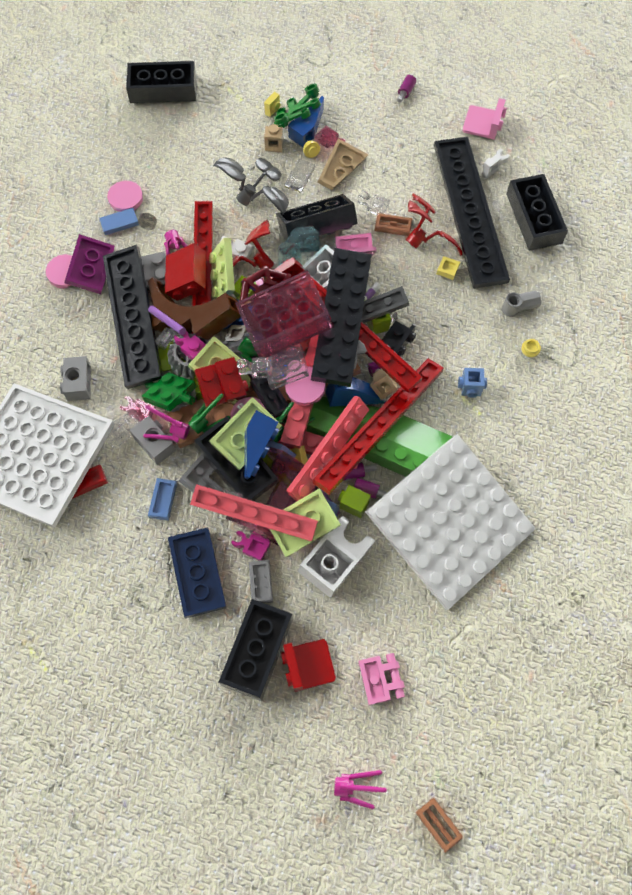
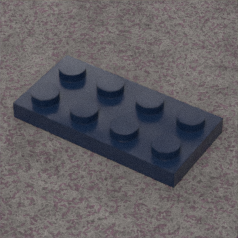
[168,527,227,619]

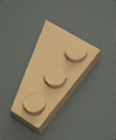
[317,139,368,191]

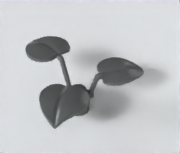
[213,157,289,215]

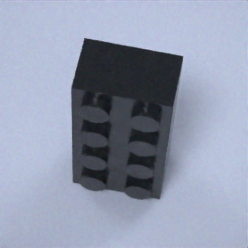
[126,61,197,103]
[506,174,568,251]
[276,194,358,245]
[194,416,278,501]
[219,599,293,701]

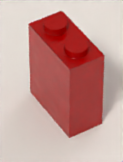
[165,243,206,301]

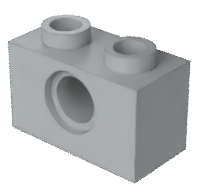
[60,356,91,401]
[130,416,176,465]

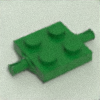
[142,372,197,412]

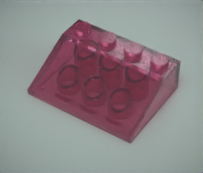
[235,270,334,360]

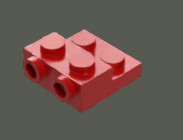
[194,357,249,408]

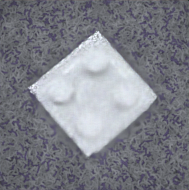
[264,343,309,390]

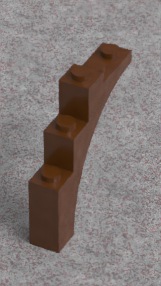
[147,277,242,340]

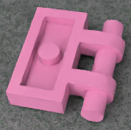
[358,653,405,705]

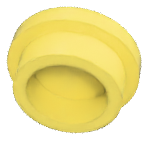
[303,141,320,158]
[521,339,541,357]

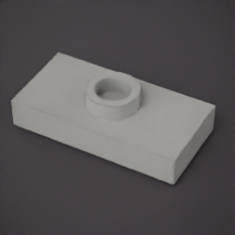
[249,560,273,603]

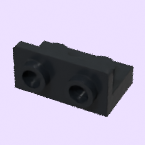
[382,320,416,357]

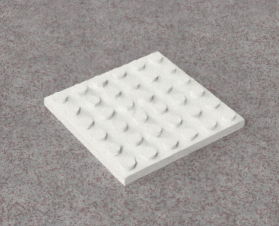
[0,384,115,528]
[365,434,536,610]

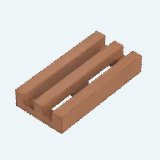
[374,213,413,236]
[415,797,463,853]

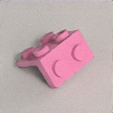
[463,98,507,140]
[335,233,377,256]

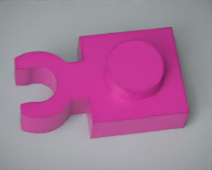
[174,331,206,360]
[231,531,271,561]

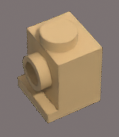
[264,124,284,152]
[370,369,398,400]

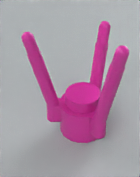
[164,230,187,255]
[143,405,190,442]
[334,770,387,809]

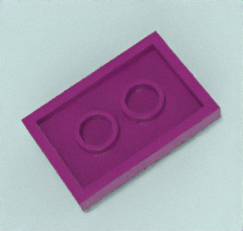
[64,234,115,295]

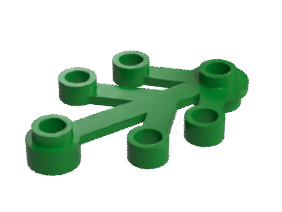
[274,83,321,128]

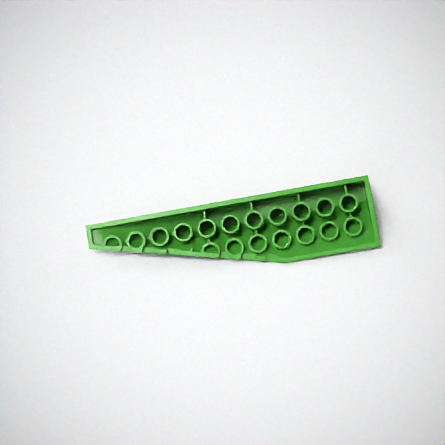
[282,397,453,477]

